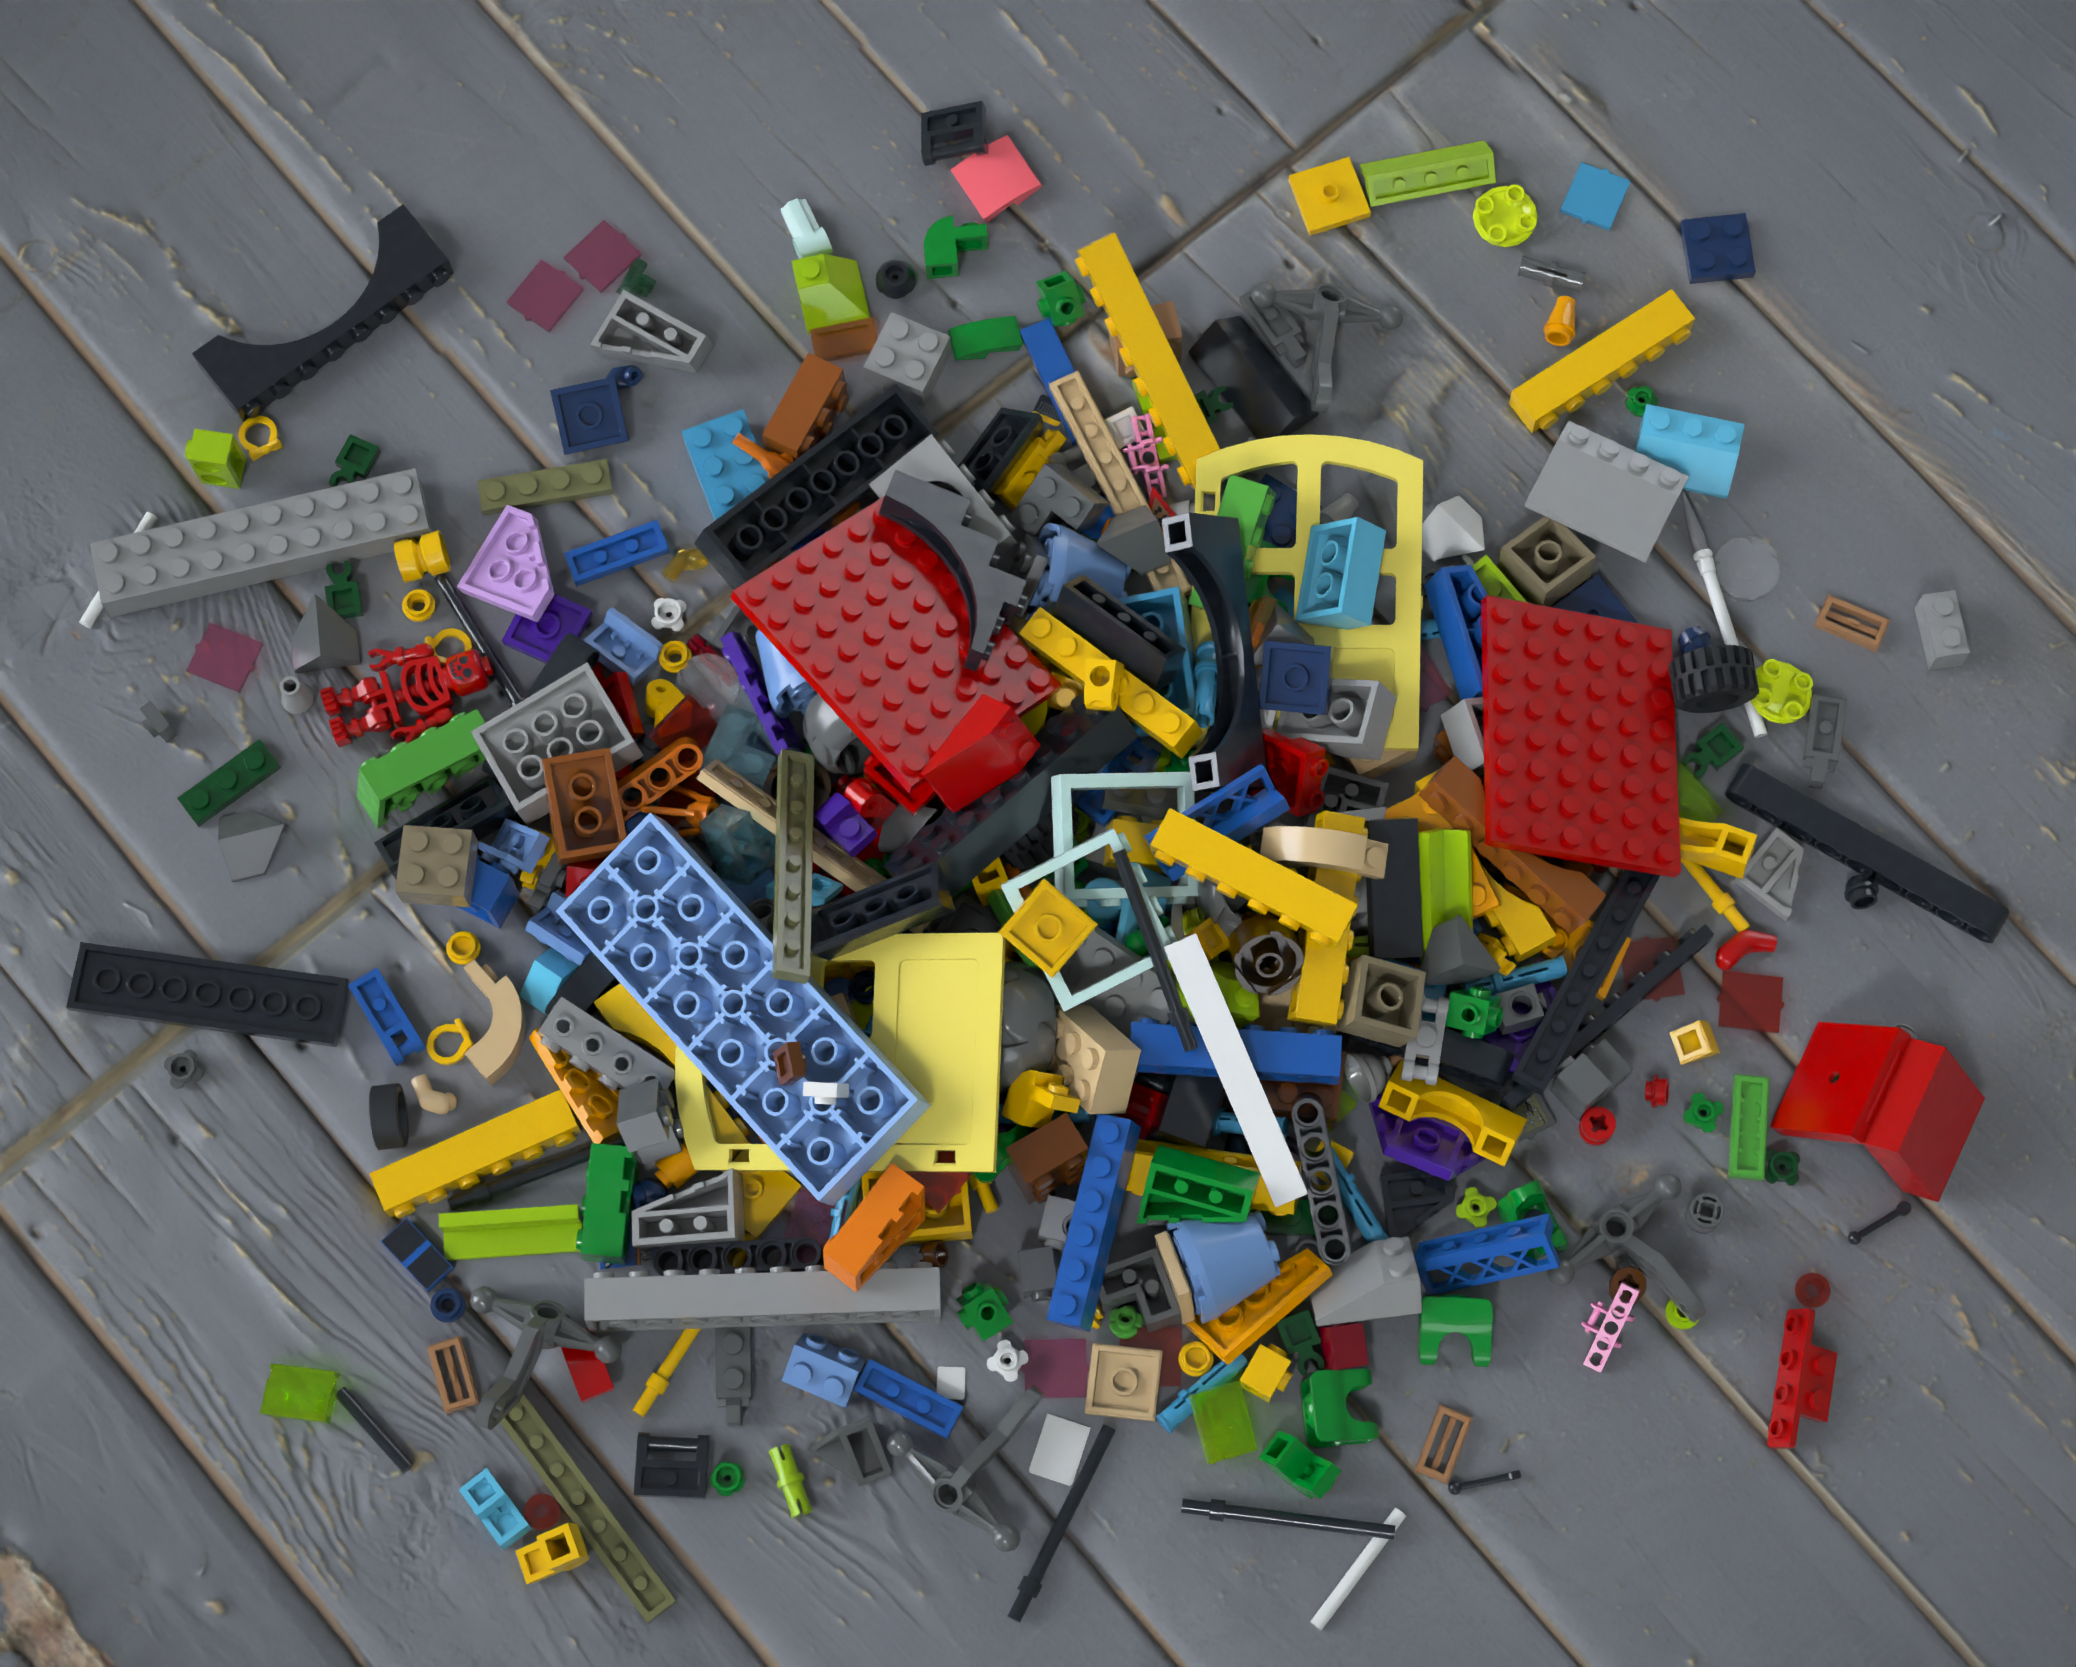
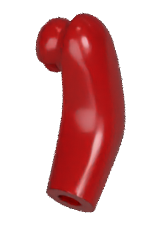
[1715,930,1777,971]

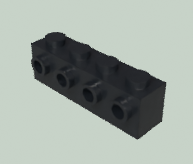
[1052,575,1186,691]

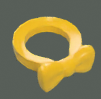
[238,416,282,461]
[424,628,472,666]
[426,1018,475,1066]

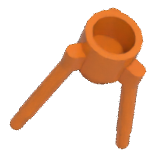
[641,784,722,838]

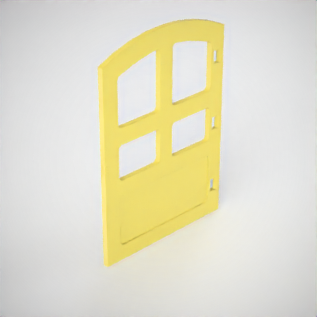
[1191,434,1423,751]
[675,932,1006,1173]

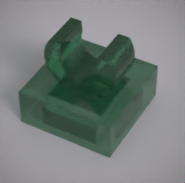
[616,257,656,297]

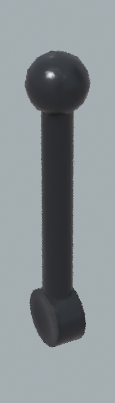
[1848,1201,1911,1245]
[1448,1470,1521,1495]

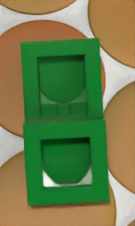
[948,316,1023,361]

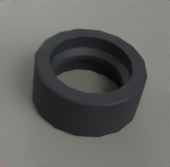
[369,1083,409,1150]

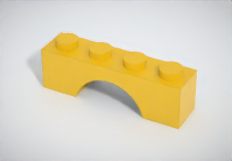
[1378,1060,1527,1167]

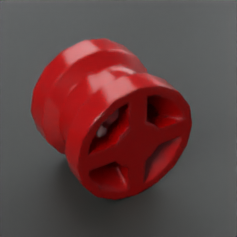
[1578,1107,1616,1146]

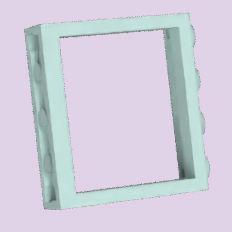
[1051,772,1198,907]
[1000,828,1178,1012]

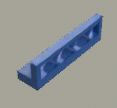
[1144,764,1290,881]
[1414,1214,1561,1296]

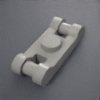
[1401,994,1449,1086]

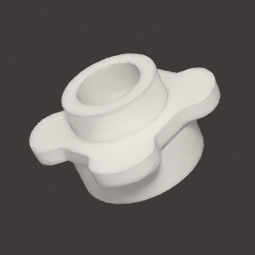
[651,598,687,632]
[987,1340,1028,1382]

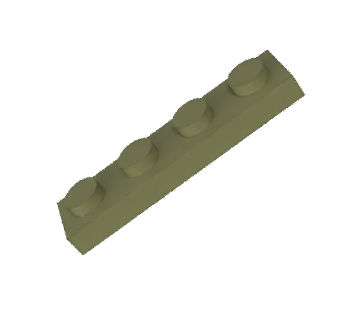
[477,459,613,516]

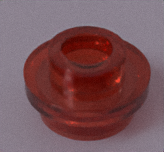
[1795,1273,1831,1308]
[524,1494,560,1530]

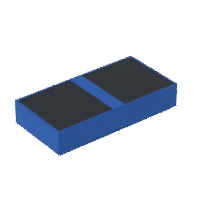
[381,1217,454,1293]

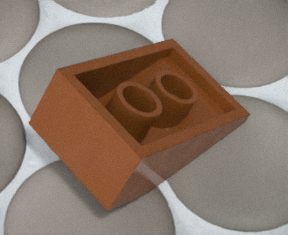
[542,748,627,865]

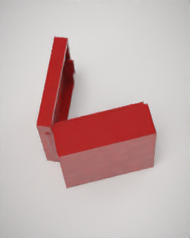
[1770,1022,1985,1202]

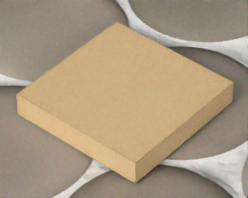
[1155,1231,1195,1324]
[1085,1343,1163,1422]

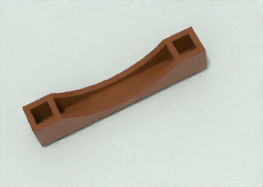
[1418,756,1607,934]

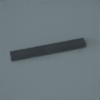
[334,1387,414,1473]

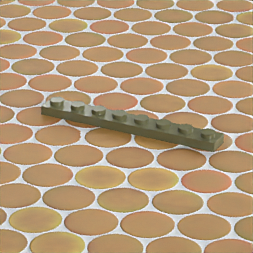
[772,749,814,984]
[482,1393,677,1624]

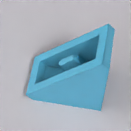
[519,947,580,1016]

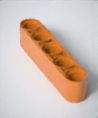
[616,737,703,822]

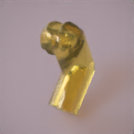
[661,548,709,583]

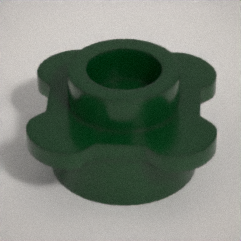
[1765,1150,1800,1186]

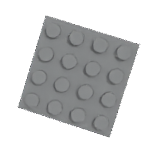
[1038,926,1178,1079]

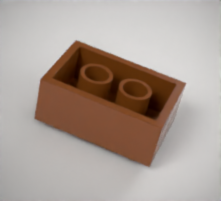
[762,353,849,462]

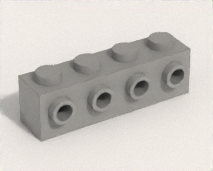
[536,997,675,1091]

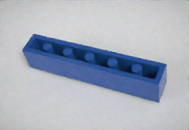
[1130,1018,1342,1085]
[1046,1114,1141,1332]

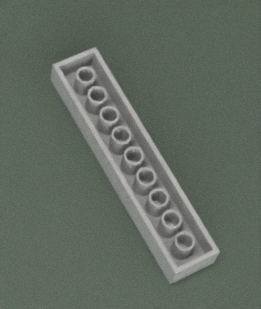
[90,468,432,617]
[584,1262,941,1333]

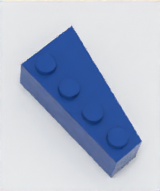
[1424,565,1488,701]

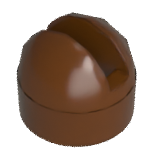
[919,1240,948,1268]

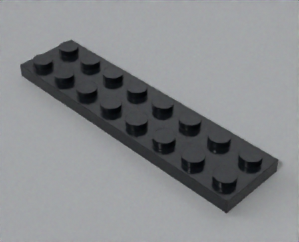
[66,942,349,1047]

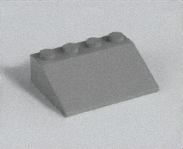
[1524,421,1689,563]
[471,663,644,825]

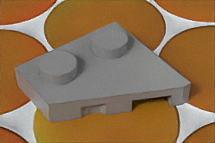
[1734,828,1804,922]

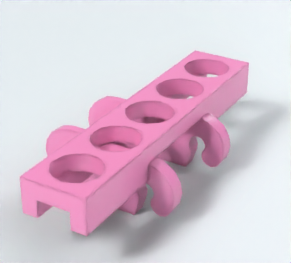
[1122,413,1169,501]
[1581,1281,1640,1373]

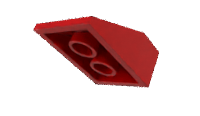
[920,693,1041,813]

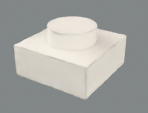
[1104,406,1146,450]
[803,1082,849,1105]

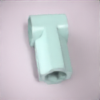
[781,198,833,259]

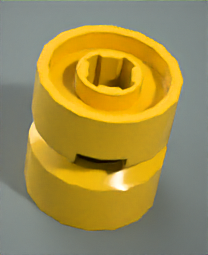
[394,530,451,583]

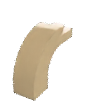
[1260,826,1389,879]
[464,959,527,1086]

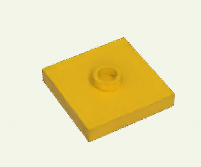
[1288,157,1371,236]
[998,878,1098,978]
[721,1142,802,1240]

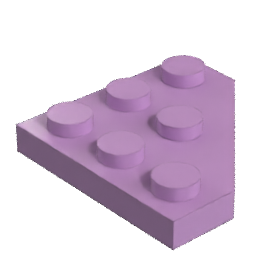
[457,505,555,622]

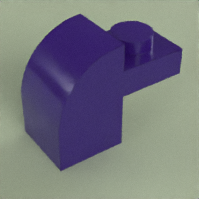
[813,792,878,858]

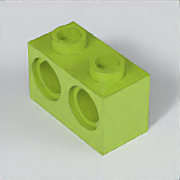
[185,429,247,489]

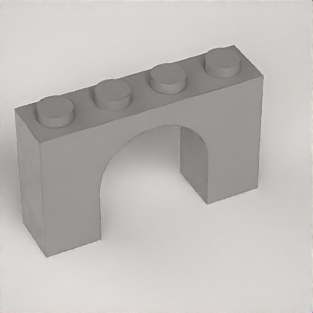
[869,434,1017,556]

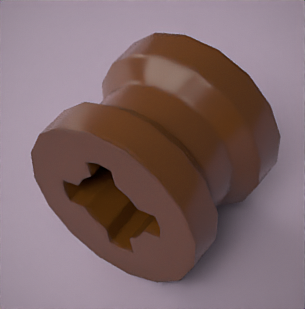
[1608,1267,1647,1305]

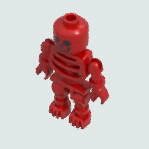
[319,643,494,748]

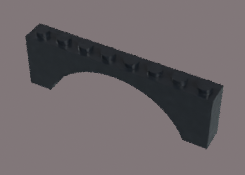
[192,204,454,422]
[1162,513,1267,792]

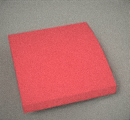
[951,135,1043,222]

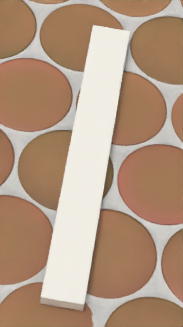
[1164,933,1308,1207]

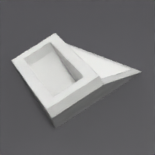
[1422,495,1485,562]

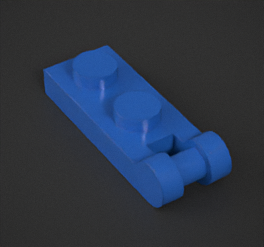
[1077,737,1161,828]
[348,968,426,1066]

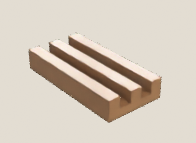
[1814,594,1890,652]
[427,1336,480,1415]
[1414,1405,1473,1485]

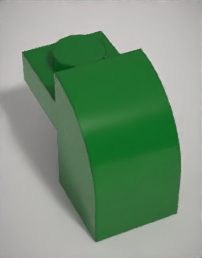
[924,215,988,279]
[1259,1430,1341,1499]

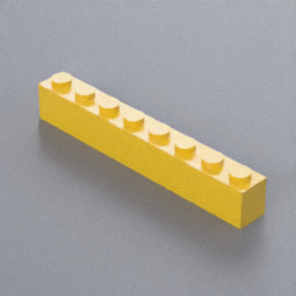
[1075,233,1220,490]

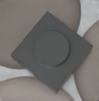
[140,701,177,743]

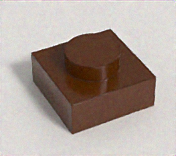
[773,1041,807,1086]

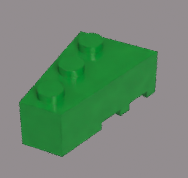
[576,1143,640,1265]
[1136,1145,1260,1224]

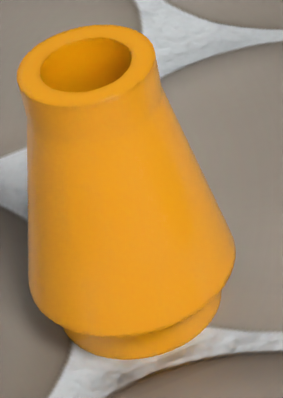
[1543,296,1576,346]

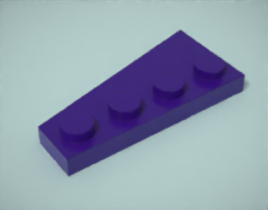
[720,631,805,755]

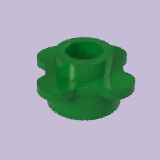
[1683,1093,1724,1133]

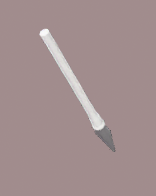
[1681,492,1768,738]

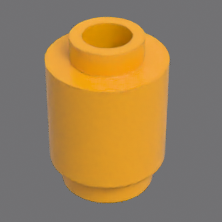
[654,1141,698,1190]

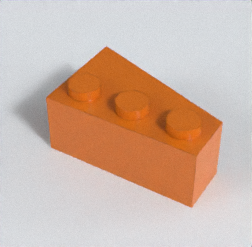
[823,1163,925,1293]

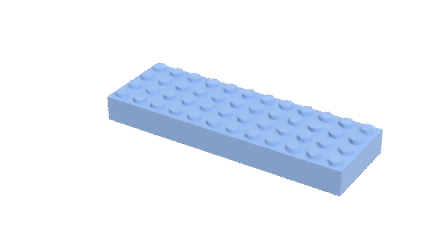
[556,813,931,1206]

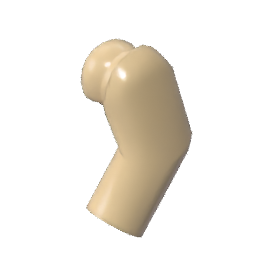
[411,1074,457,1114]

